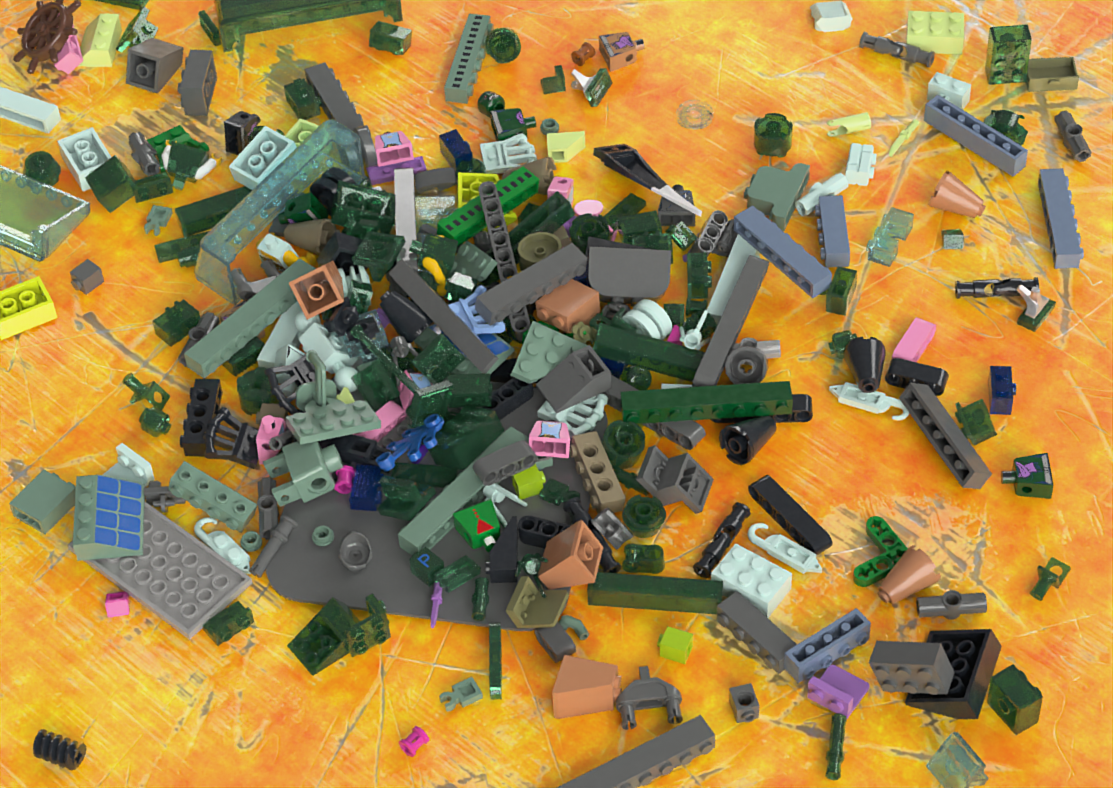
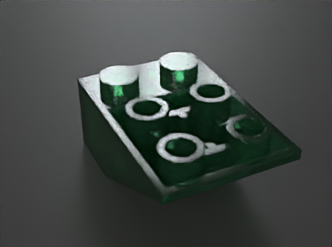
[287,597,371,676]

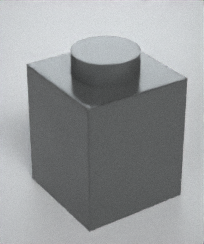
[70,259,104,295]

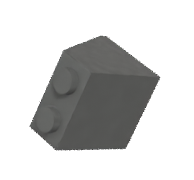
[126,38,184,93]

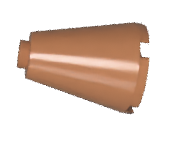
[928,170,986,218]
[878,545,941,604]

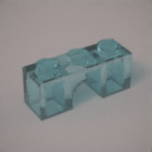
[866,207,914,267]

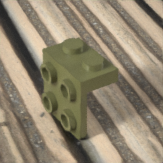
[505,576,569,628]

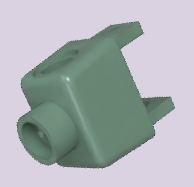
[263,441,344,507]

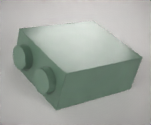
[9,470,76,534]

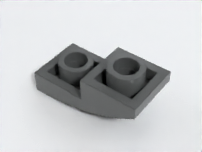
[414,168,457,194]

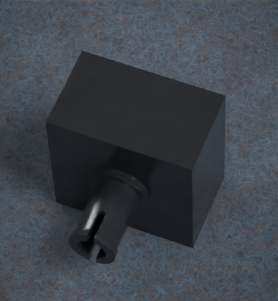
[317,231,374,276]

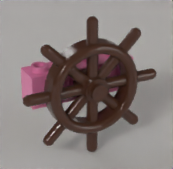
[13,0,84,74]

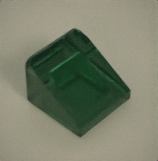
[941,229,964,249]

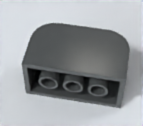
[586,247,671,307]

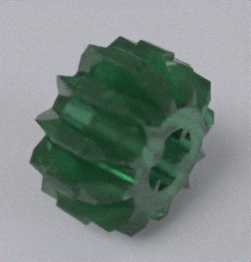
[682,310,717,342]

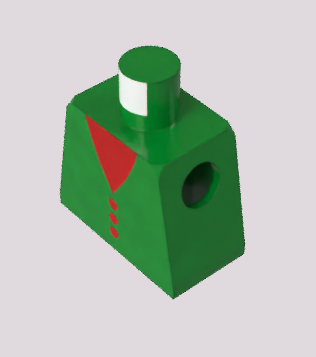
[453,499,501,552]

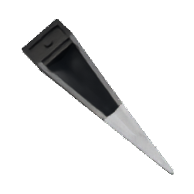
[593,144,702,217]

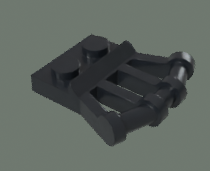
[264,355,315,415]
[203,407,259,469]

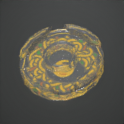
[676,99,714,130]

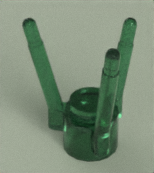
[515,553,548,598]

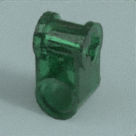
[622,543,665,574]

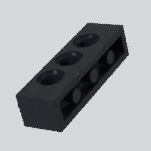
[180,379,223,457]

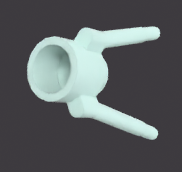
[679,310,711,350]
[483,483,527,527]

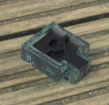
[342,309,389,364]

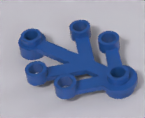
[376,414,444,471]

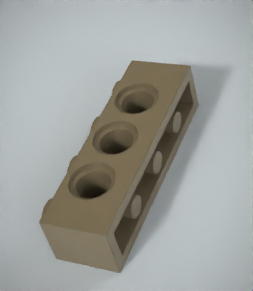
[569,431,626,514]

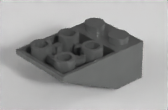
[536,345,612,414]

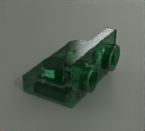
[202,601,254,646]

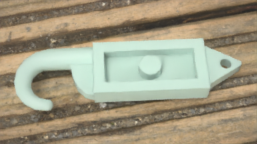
[194,517,251,574]

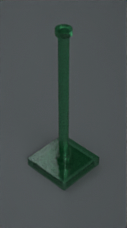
[350,325,453,428]

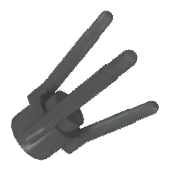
[390,336,425,386]

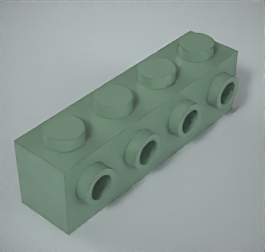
[168,461,257,533]

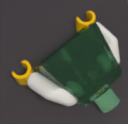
[162,140,222,190]

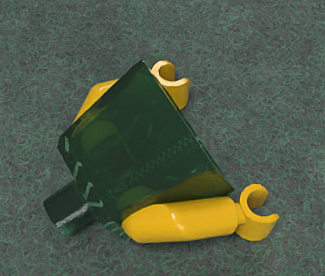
[409,234,458,296]

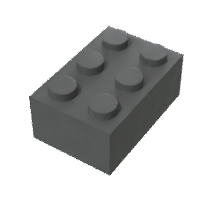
[178,50,217,116]
[869,641,955,695]

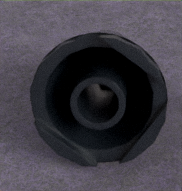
[379,290,433,343]
[844,337,886,393]
[719,415,777,465]

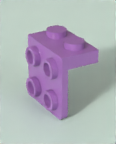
[807,665,869,719]

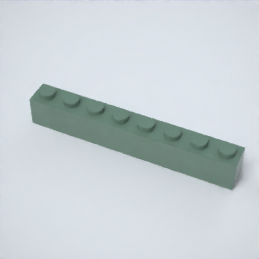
[184,258,316,379]
[398,427,529,559]

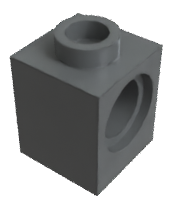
[729,683,760,723]

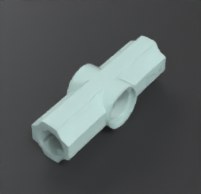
[795,173,849,216]

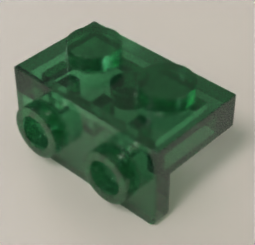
[130,172,174,203]
[955,399,997,445]

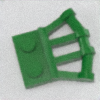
[147,125,209,173]

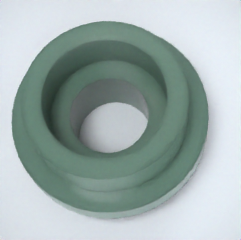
[540,118,559,135]
[312,525,334,546]
[240,531,262,552]

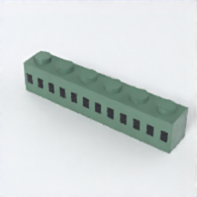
[444,13,494,104]

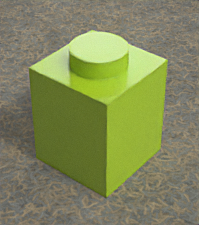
[512,464,546,500]
[657,626,693,664]

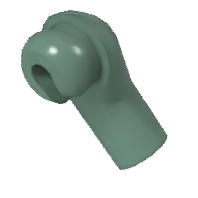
[558,615,589,640]

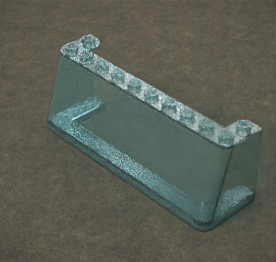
[194,119,365,305]

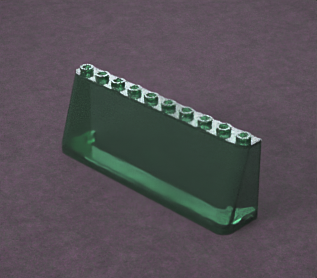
[214,0,403,52]

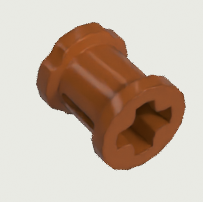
[571,42,596,66]

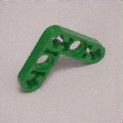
[853,516,908,587]

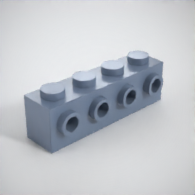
[815,195,850,268]
[784,608,871,683]

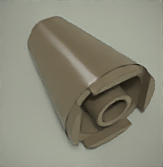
[502,157,557,195]
[284,218,340,256]

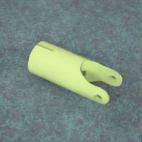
[827,112,871,137]

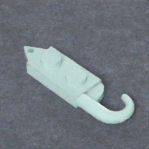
[829,382,909,421]
[747,523,822,574]

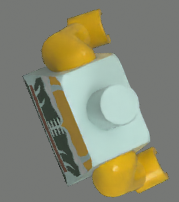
[256,232,318,272]

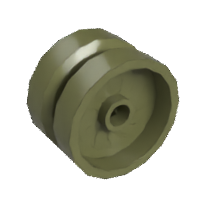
[518,232,562,271]

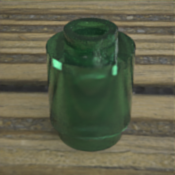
[176,244,207,268]

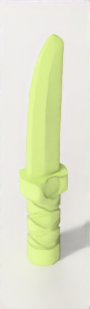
[889,119,919,157]

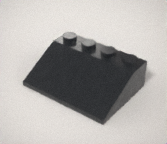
[905,629,1002,719]

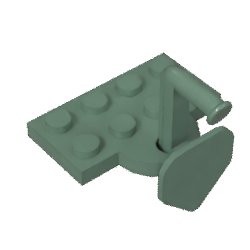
[286,350,381,445]

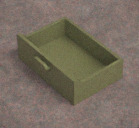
[1023,57,1079,92]

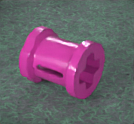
[335,465,355,494]
[398,726,429,757]

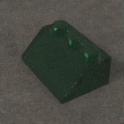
[331,180,396,235]

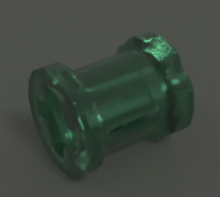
[686,298,708,316]

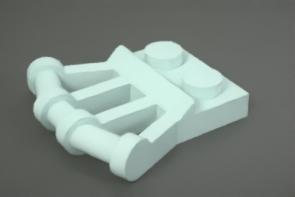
[480,133,537,174]
[537,394,608,438]

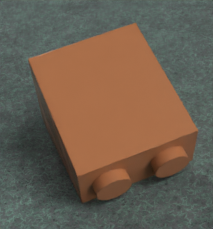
[289,261,344,320]
[536,279,601,333]
[538,520,603,590]
[552,655,622,719]

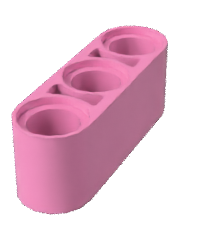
[892,317,936,363]
[353,401,409,442]

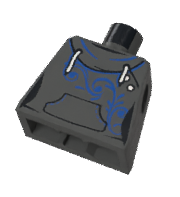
[658,184,696,226]

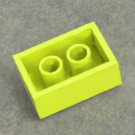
[0,276,58,340]

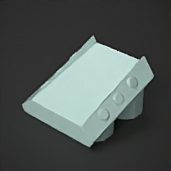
[810,0,853,32]

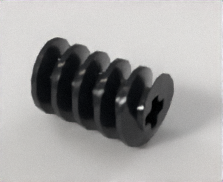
[33,729,86,771]

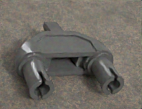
[229,259,281,301]
[615,666,683,730]

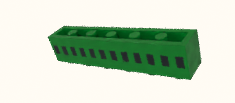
[436,166,540,250]

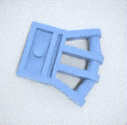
[448,285,505,335]

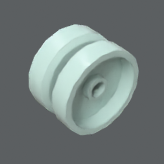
[620,299,673,352]

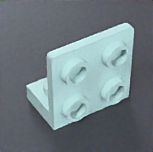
[103,443,155,487]

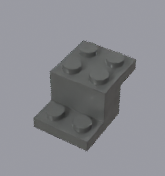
[636,445,714,514]

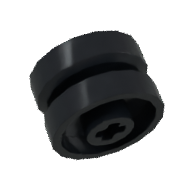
[309,167,360,218]

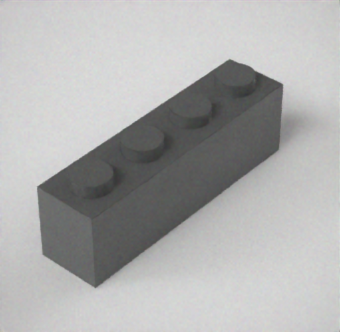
[717,591,797,674]

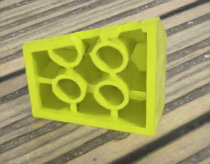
[457,172,517,232]

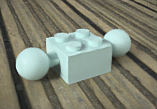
[295,310,361,393]

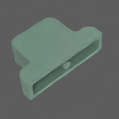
[744,163,810,232]

